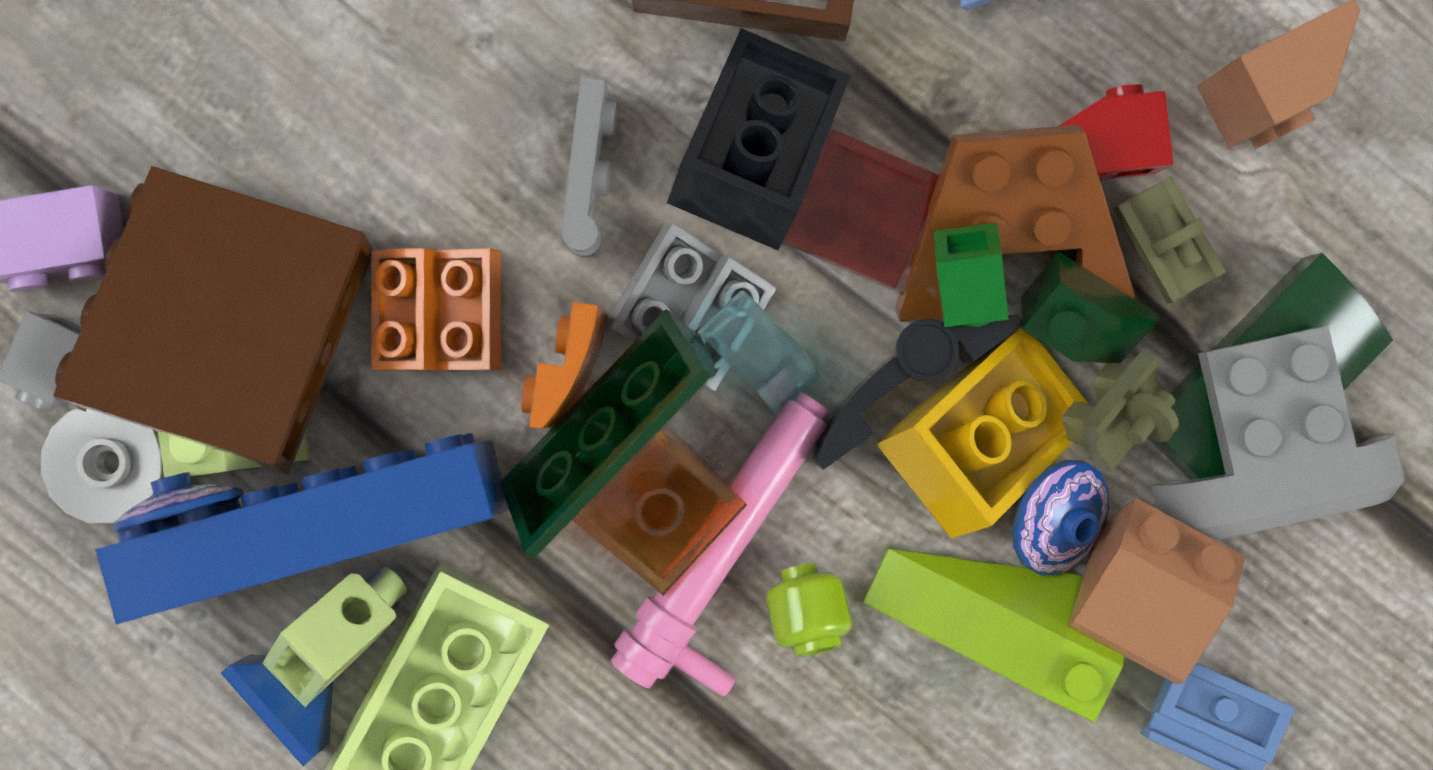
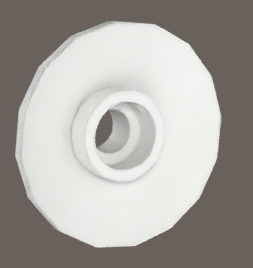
[41,409,163,523]

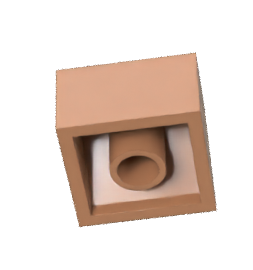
[1196,0,1360,149]
[1068,497,1246,685]

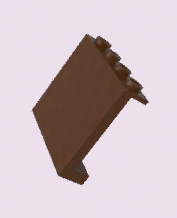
[53,166,373,475]

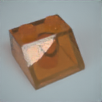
[573,424,747,596]

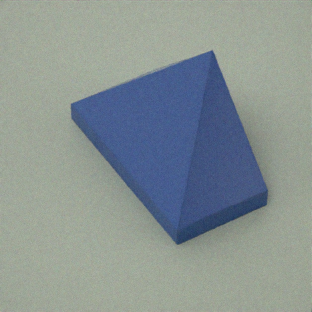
[221,654,333,766]

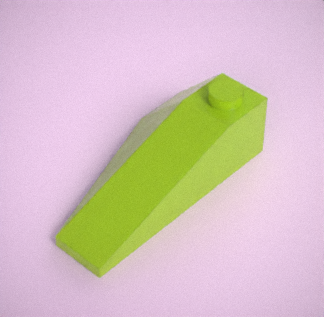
[862,548,1124,723]

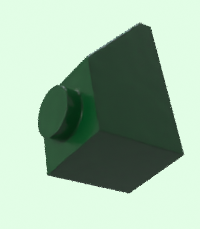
[1021,251,1159,364]

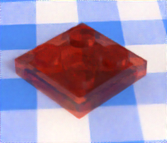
[783,129,939,290]

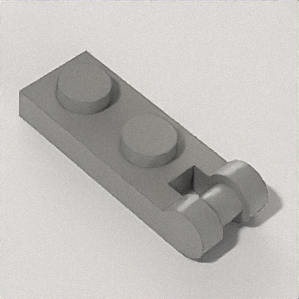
[561,77,618,257]

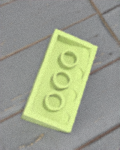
[325,561,550,770]

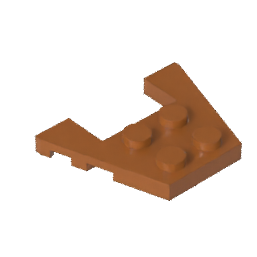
[896,125,1135,322]

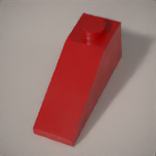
[1059,84,1173,180]

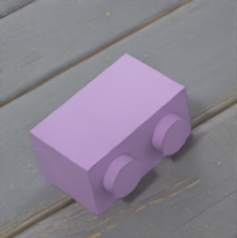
[0,185,124,292]

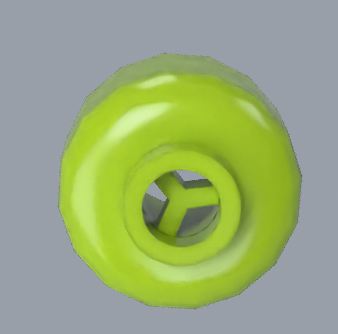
[766,563,852,658]

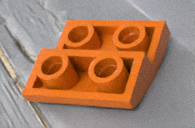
[371,248,501,371]
[521,302,608,429]

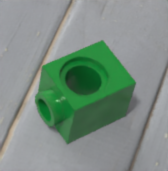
[933,222,1008,327]

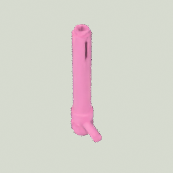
[610,392,830,697]

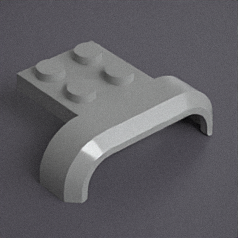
[1151,325,1405,540]

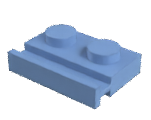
[1140,663,1295,770]

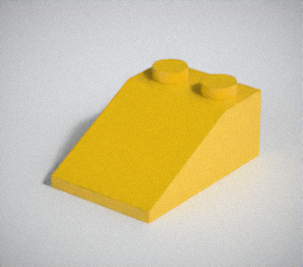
[876,327,1088,539]

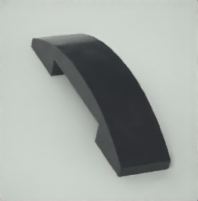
[812,315,1022,470]

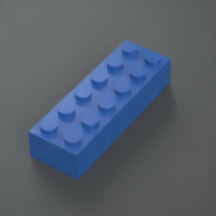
[95,433,509,625]

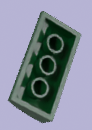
[1151,253,1393,480]
[500,309,715,559]

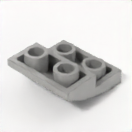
[604,222,776,391]

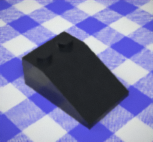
[667,28,851,250]

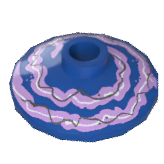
[1012,460,1110,575]
[111,472,244,532]

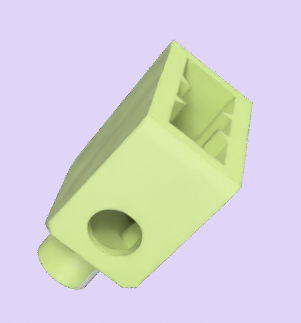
[262,567,407,707]

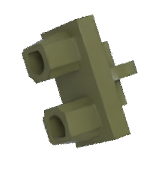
[1113,176,1226,304]
[1062,351,1179,473]

